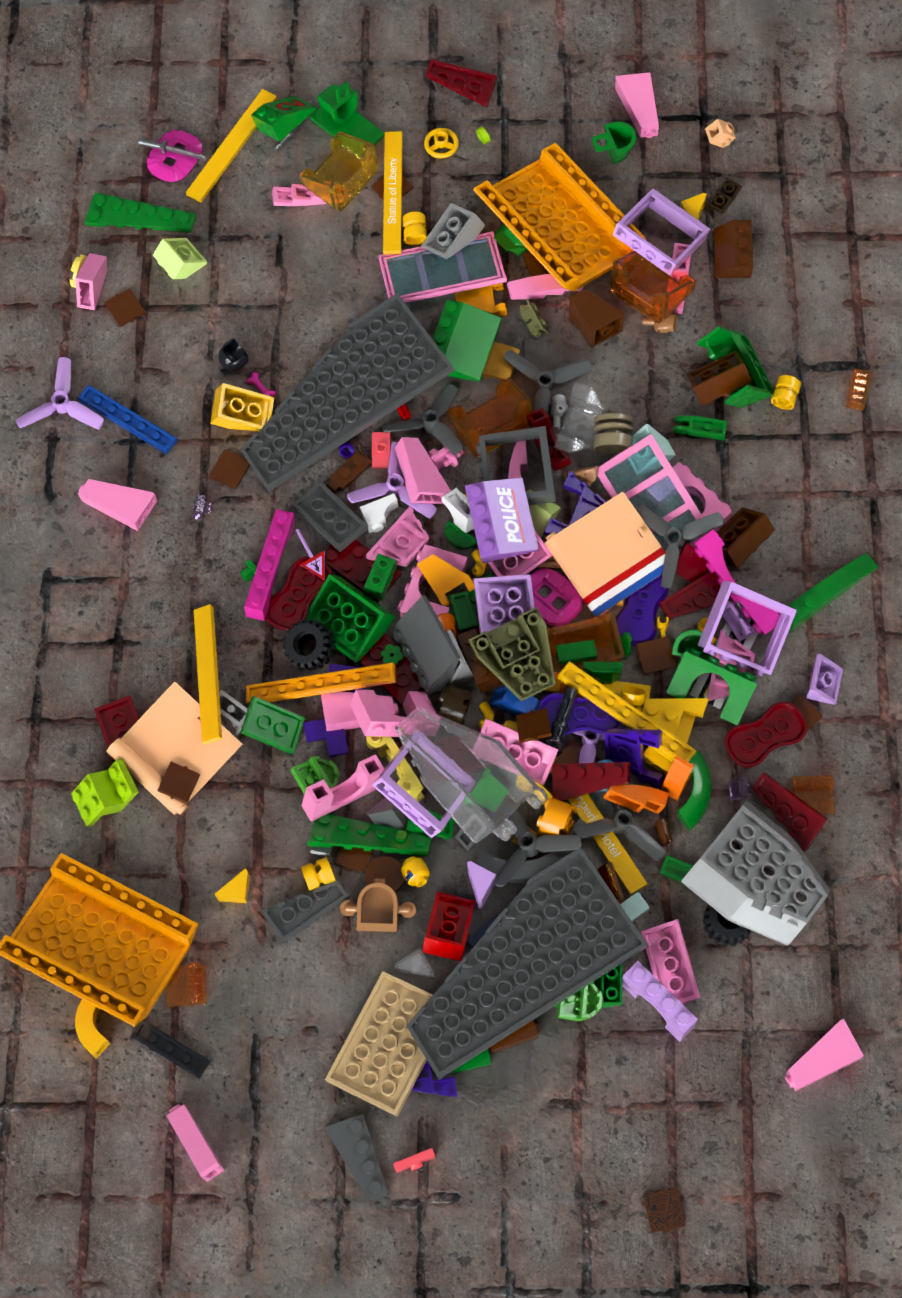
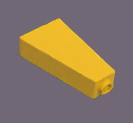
[643,713,696,776]

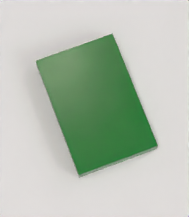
[240,696,305,754]

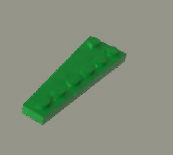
[84,192,197,232]
[307,814,432,856]

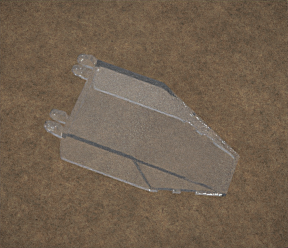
[395,706,548,843]

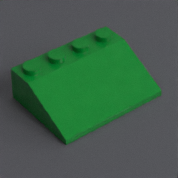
[433,300,502,382]
[305,574,395,663]

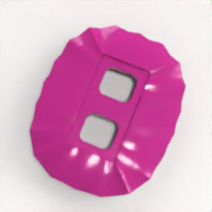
[147,130,202,182]
[531,568,584,627]

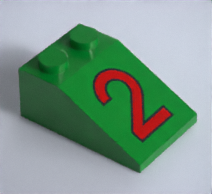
[251,96,317,142]

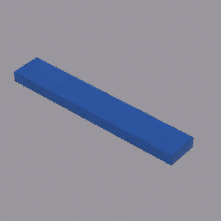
[78,385,178,455]

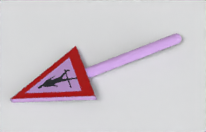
[296,529,325,581]

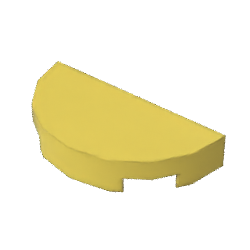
[70,254,87,288]

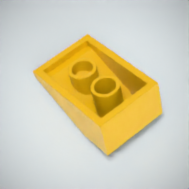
[210,383,274,432]

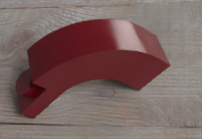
[525,408,571,471]

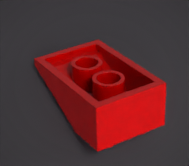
[422,892,476,961]

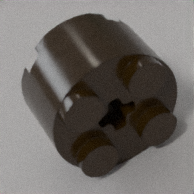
[436,684,472,728]

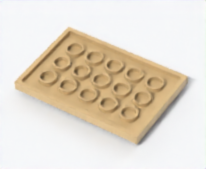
[325,971,433,1117]

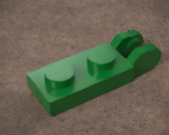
[673,415,727,441]

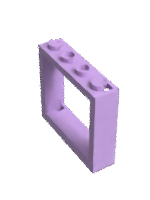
[613,189,710,276]
[697,580,797,676]
[372,731,476,838]

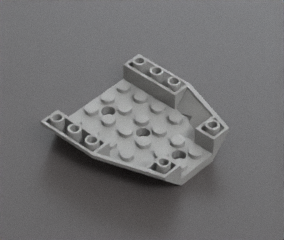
[681,800,830,946]

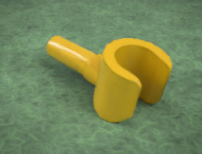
[657,616,669,638]

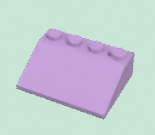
[473,574,535,634]

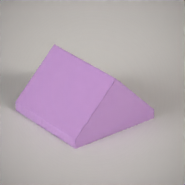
[806,654,843,705]
[467,861,496,909]

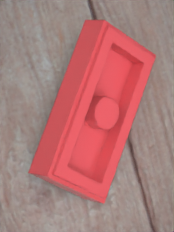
[372,432,391,469]
[393,1148,435,1173]

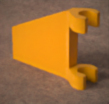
[455,283,507,316]
[417,554,475,606]

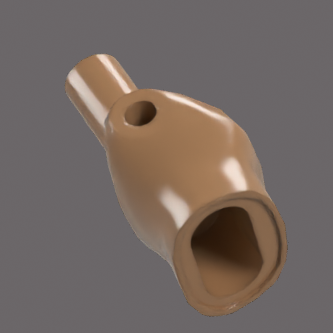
[642,312,678,333]

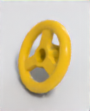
[424,128,459,159]

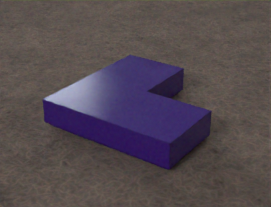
[303,719,349,758]

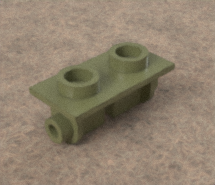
[519,299,549,338]

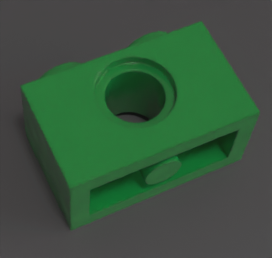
[364,554,397,601]

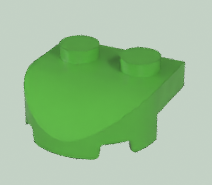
[291,756,339,795]
[557,981,603,1021]

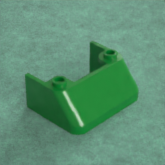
[696,326,774,408]

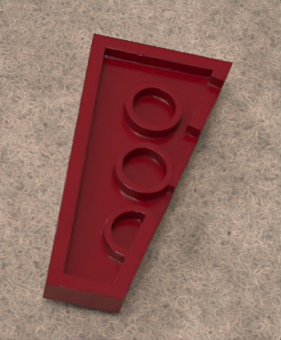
[426,59,497,108]
[659,572,732,620]
[552,762,630,801]
[752,772,828,852]

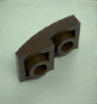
[708,177,742,214]

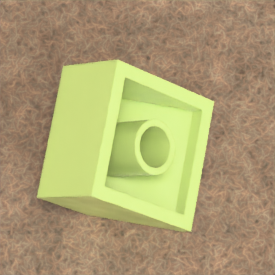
[153,238,207,279]

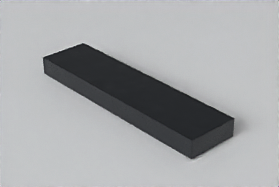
[130,1020,211,1079]

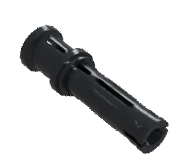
[546,687,578,747]

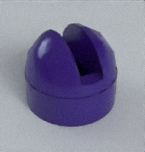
[339,441,354,458]

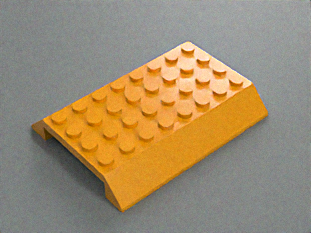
[473,142,646,291]
[0,853,198,1027]

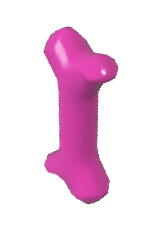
[246,372,276,397]

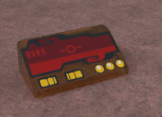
[597,861,624,904]

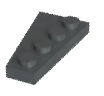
[261,880,349,944]
[324,1114,389,1202]

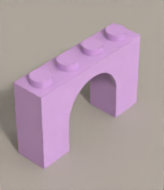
[622,961,698,1042]

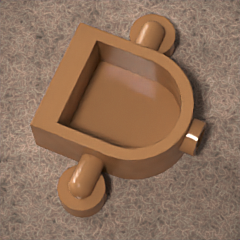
[340,879,416,932]

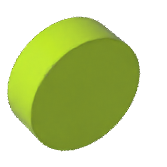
[476,126,491,145]

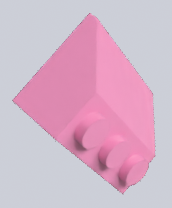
[487,529,553,577]

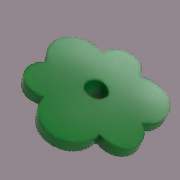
[381,644,403,665]

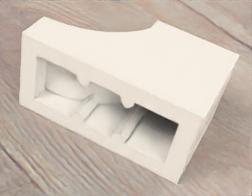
[442,488,474,533]
[360,493,398,533]

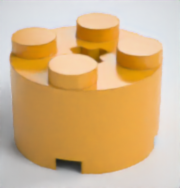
[537,798,577,836]

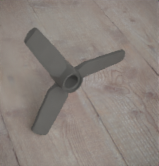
[504,350,592,413]
[382,384,463,455]
[636,505,724,588]
[573,776,666,861]
[494,804,582,887]

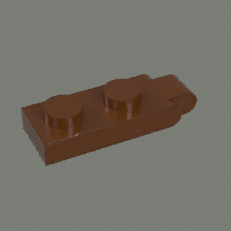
[326,450,372,494]

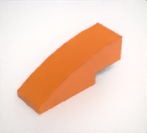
[661,756,694,801]
[603,785,669,814]

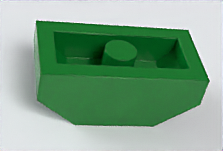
[493,224,528,257]
[582,662,622,684]

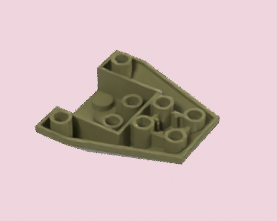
[468,607,556,701]

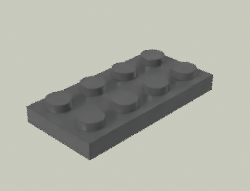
[292,481,368,552]

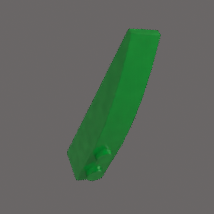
[788,553,878,633]

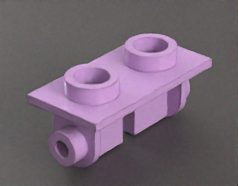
[722,601,756,642]

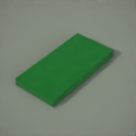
[310,107,385,159]

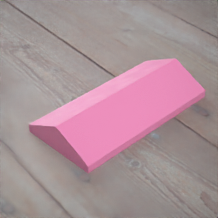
[472,719,559,786]
[641,919,701,1005]

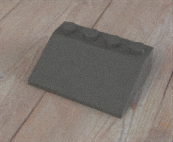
[393,595,460,695]

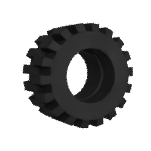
[283,620,336,670]
[703,904,752,947]

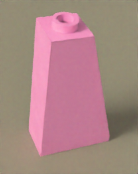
[615,72,659,138]
[395,437,451,504]
[78,479,158,531]
[321,691,399,731]
[785,1019,864,1091]
[166,1104,224,1182]

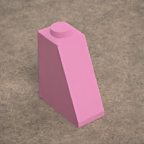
[75,253,107,310]

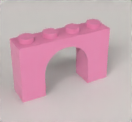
[646,462,732,542]
[398,544,468,618]
[350,689,441,738]
[302,754,384,822]

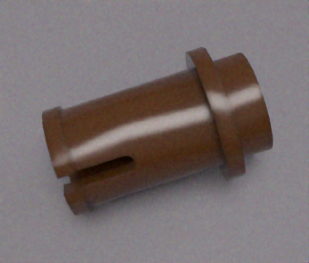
[654,819,673,845]

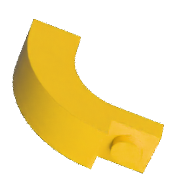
[75,999,110,1059]

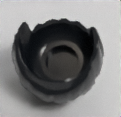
[218,338,249,371]

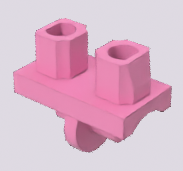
[428,445,464,471]

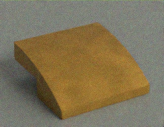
[482,342,520,383]

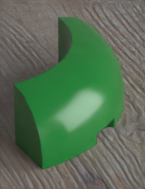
[677,750,712,831]

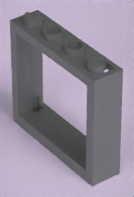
[476,426,556,506]

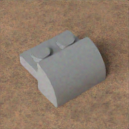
[219,690,248,739]

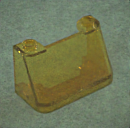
[299,131,378,211]

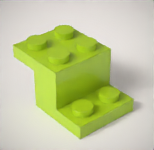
[71,759,139,827]

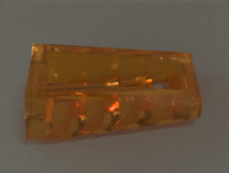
[846,369,872,411]

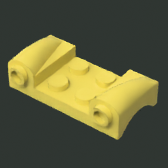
[366,736,425,802]

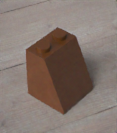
[569,289,624,348]

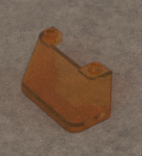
[610,251,696,323]
[446,377,533,457]
[547,612,625,678]

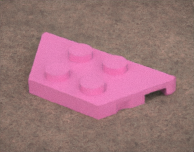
[366,506,429,567]
[707,630,755,701]

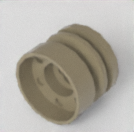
[593,413,633,454]

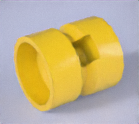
[403,212,427,246]
[771,375,801,410]
[620,685,646,712]
[301,857,336,891]

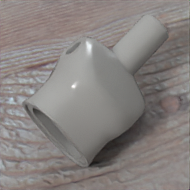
[550,394,568,430]

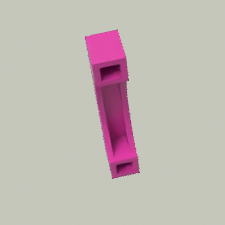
[244,509,295,621]
[694,529,780,636]

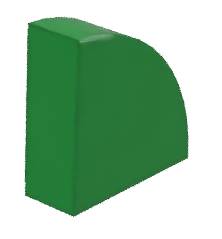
[613,632,632,659]

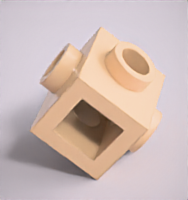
[705,119,736,148]

